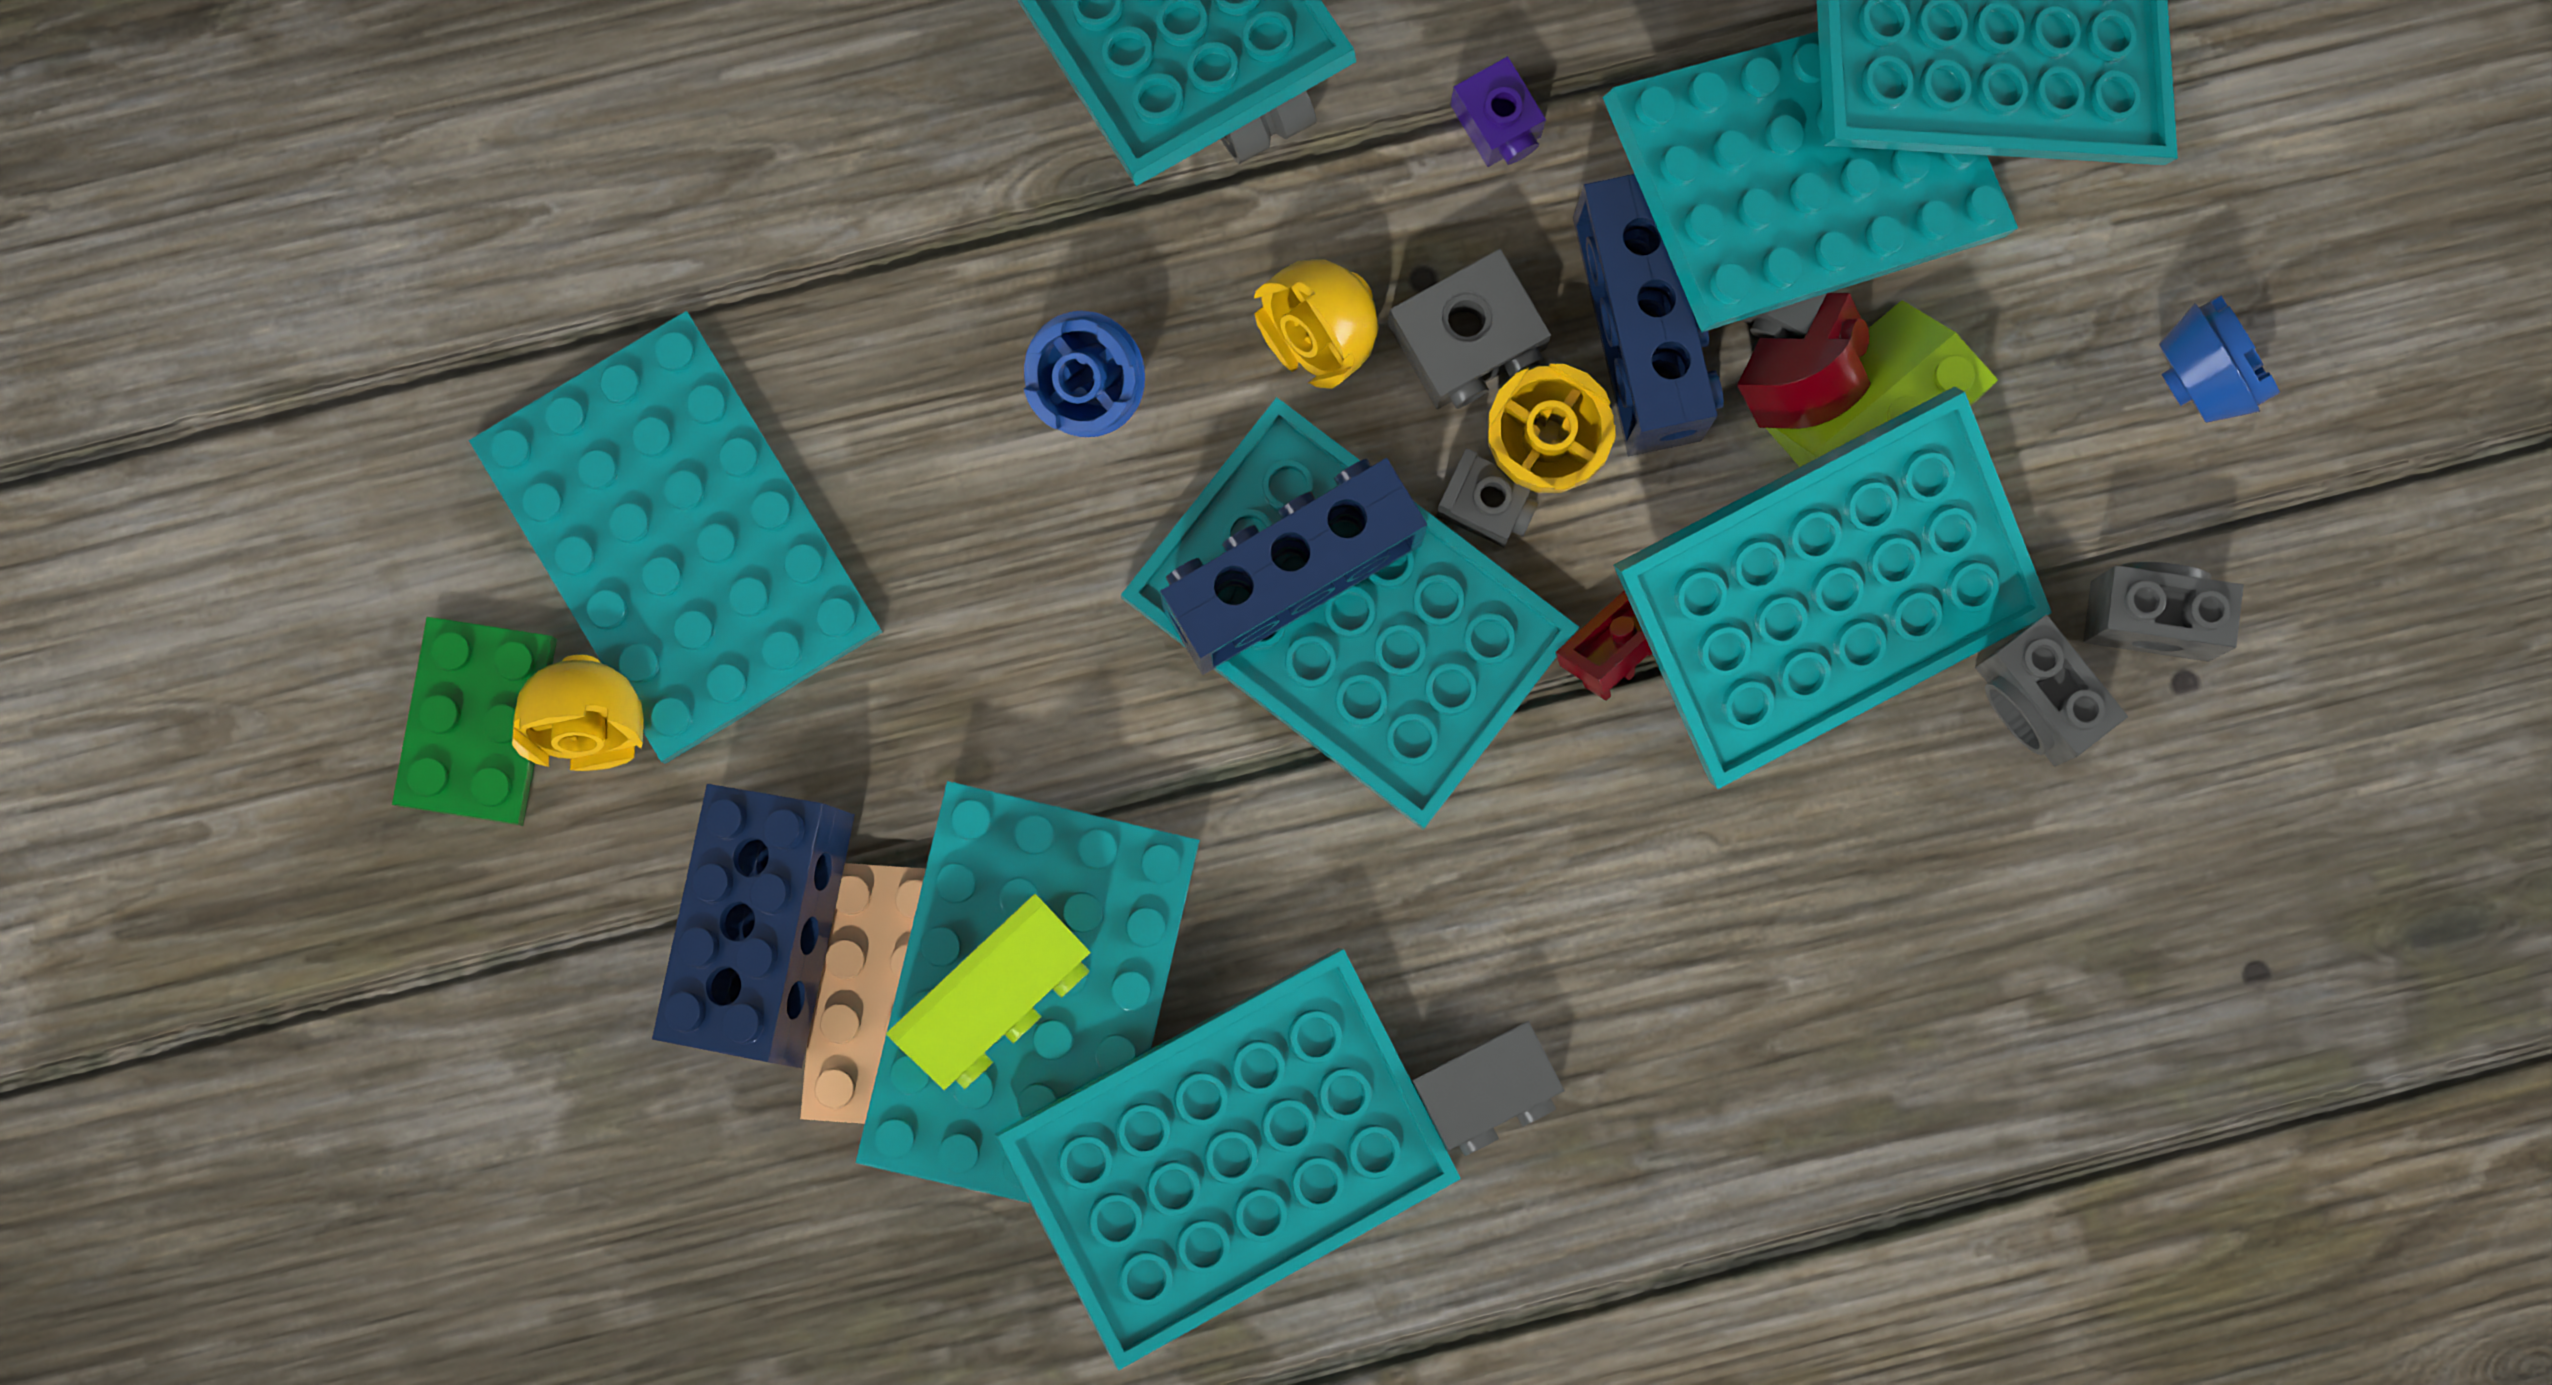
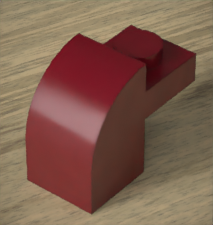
[1737,293,1871,429]

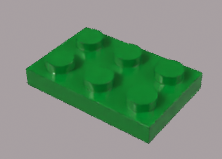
[392,617,557,826]

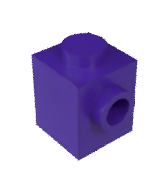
[1450,56,1546,167]

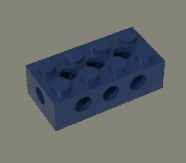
[1573,174,1724,457]
[1160,458,1428,675]
[652,784,855,1068]

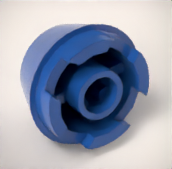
[2159,295,2280,423]
[1024,311,1145,437]

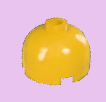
[1254,259,1379,389]
[1488,364,1616,493]
[512,655,644,771]

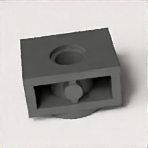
[1387,249,1551,410]
[2083,562,2244,662]
[1975,615,2128,767]

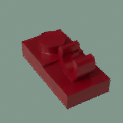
[1555,590,1652,701]

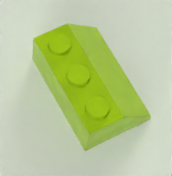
[1766,300,1998,467]
[886,894,1091,1090]

